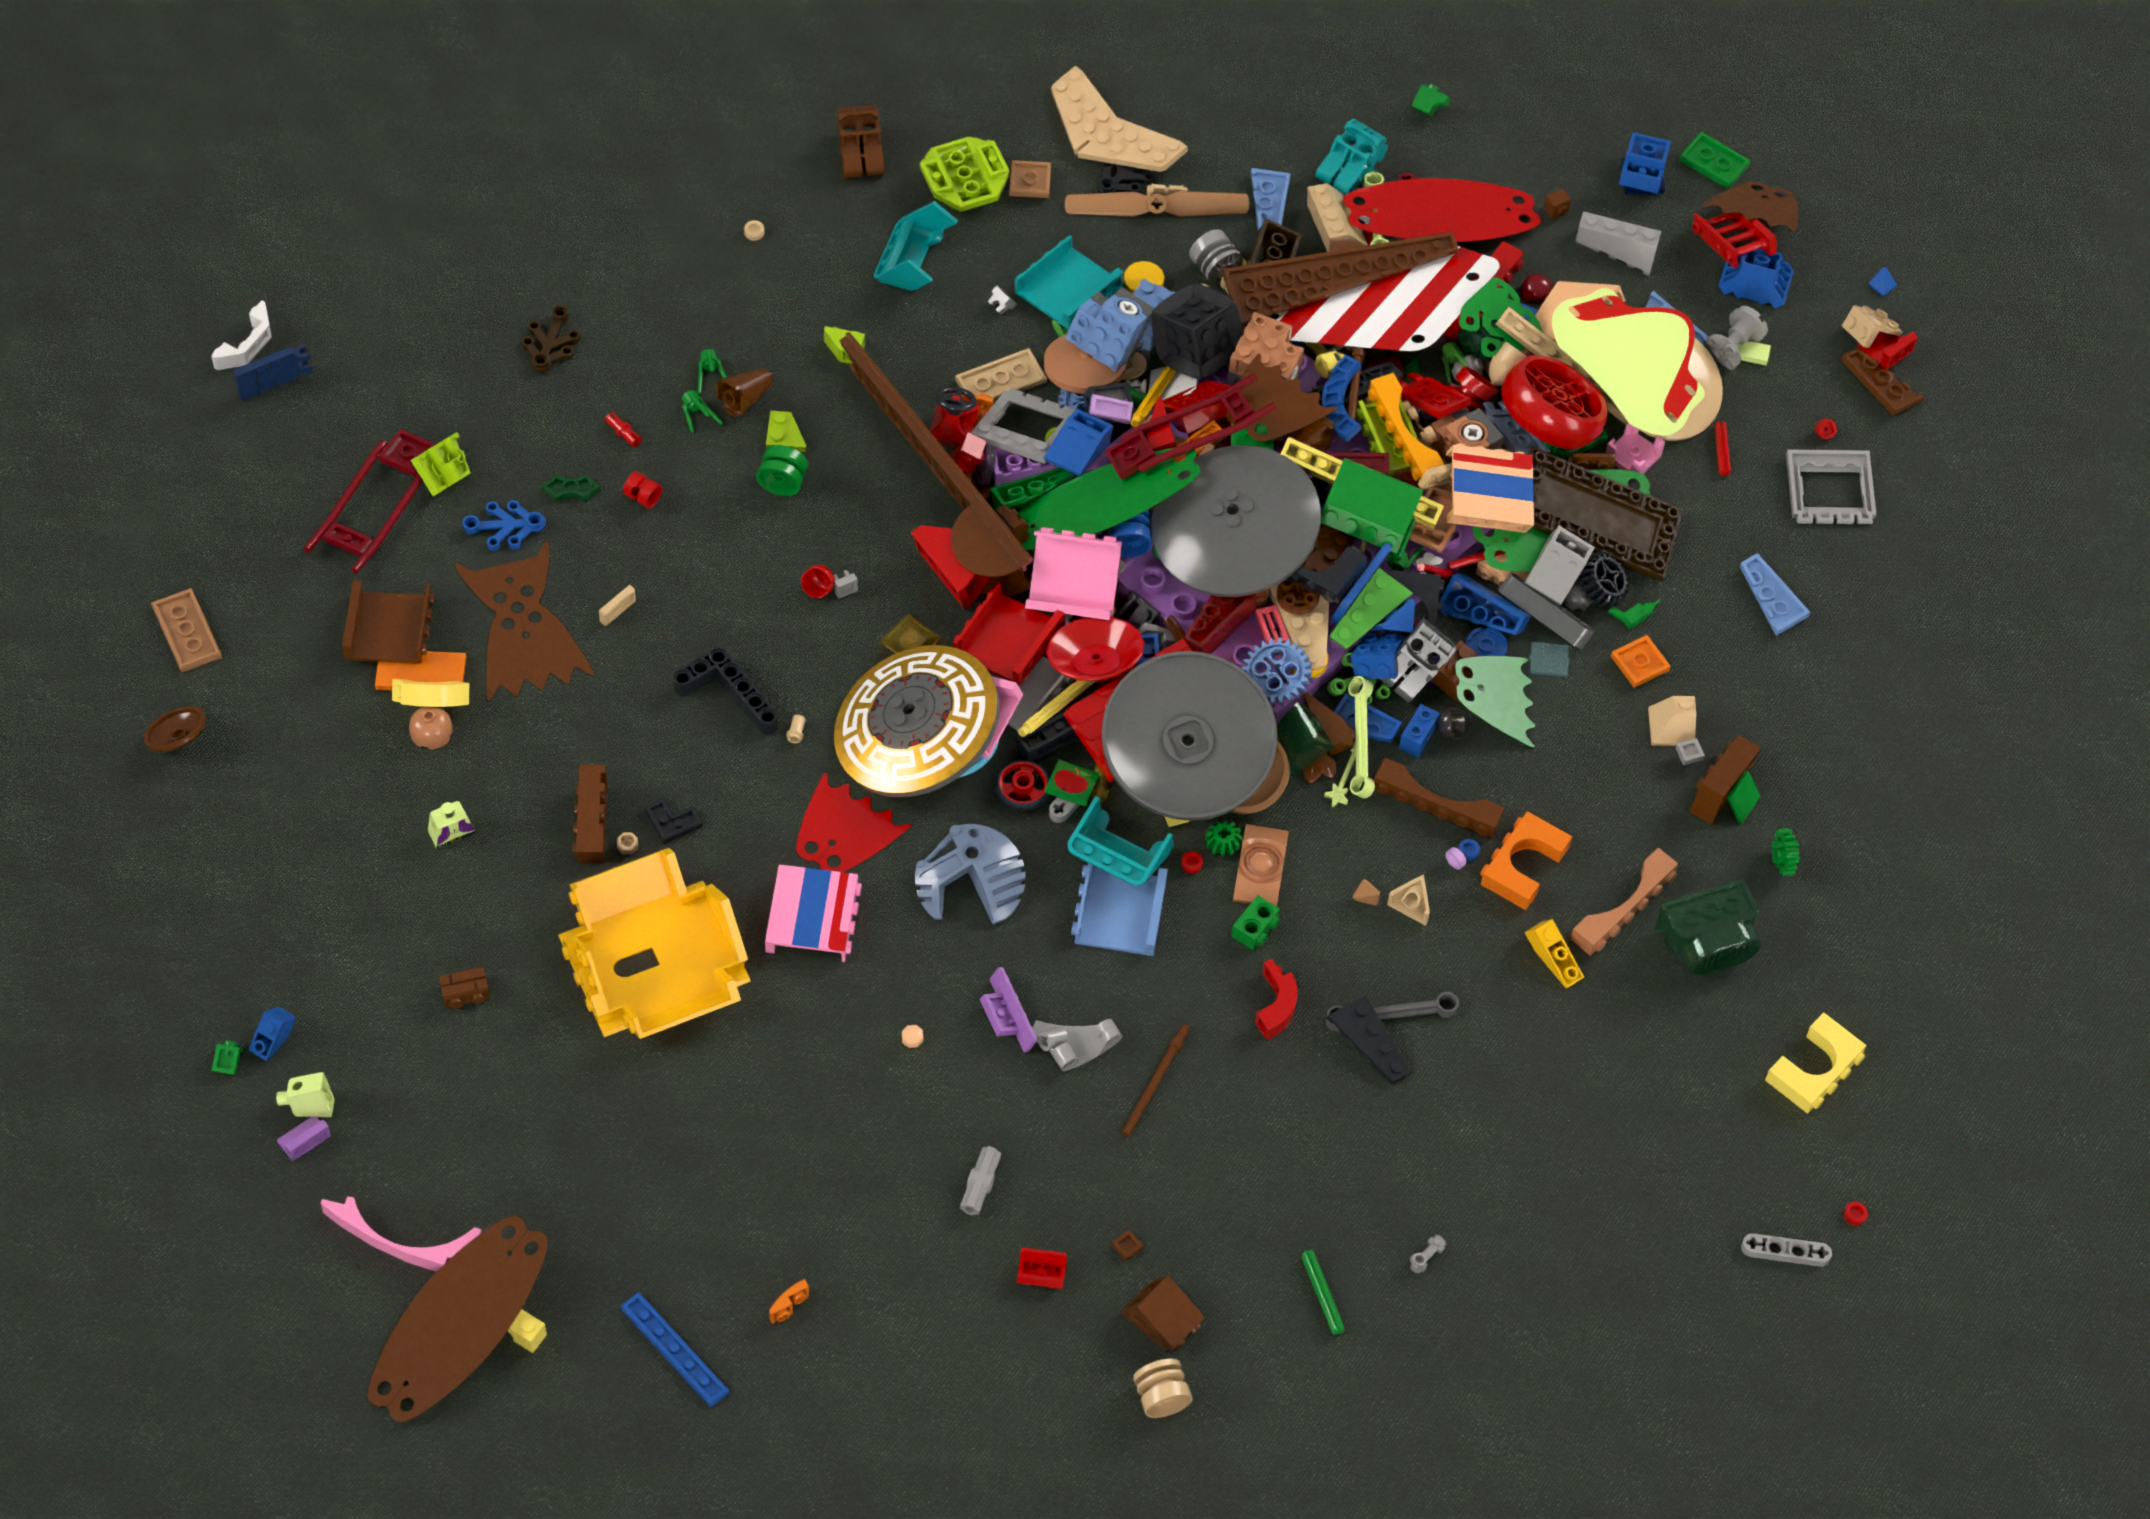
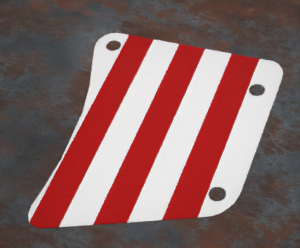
[1276,216,1499,351]

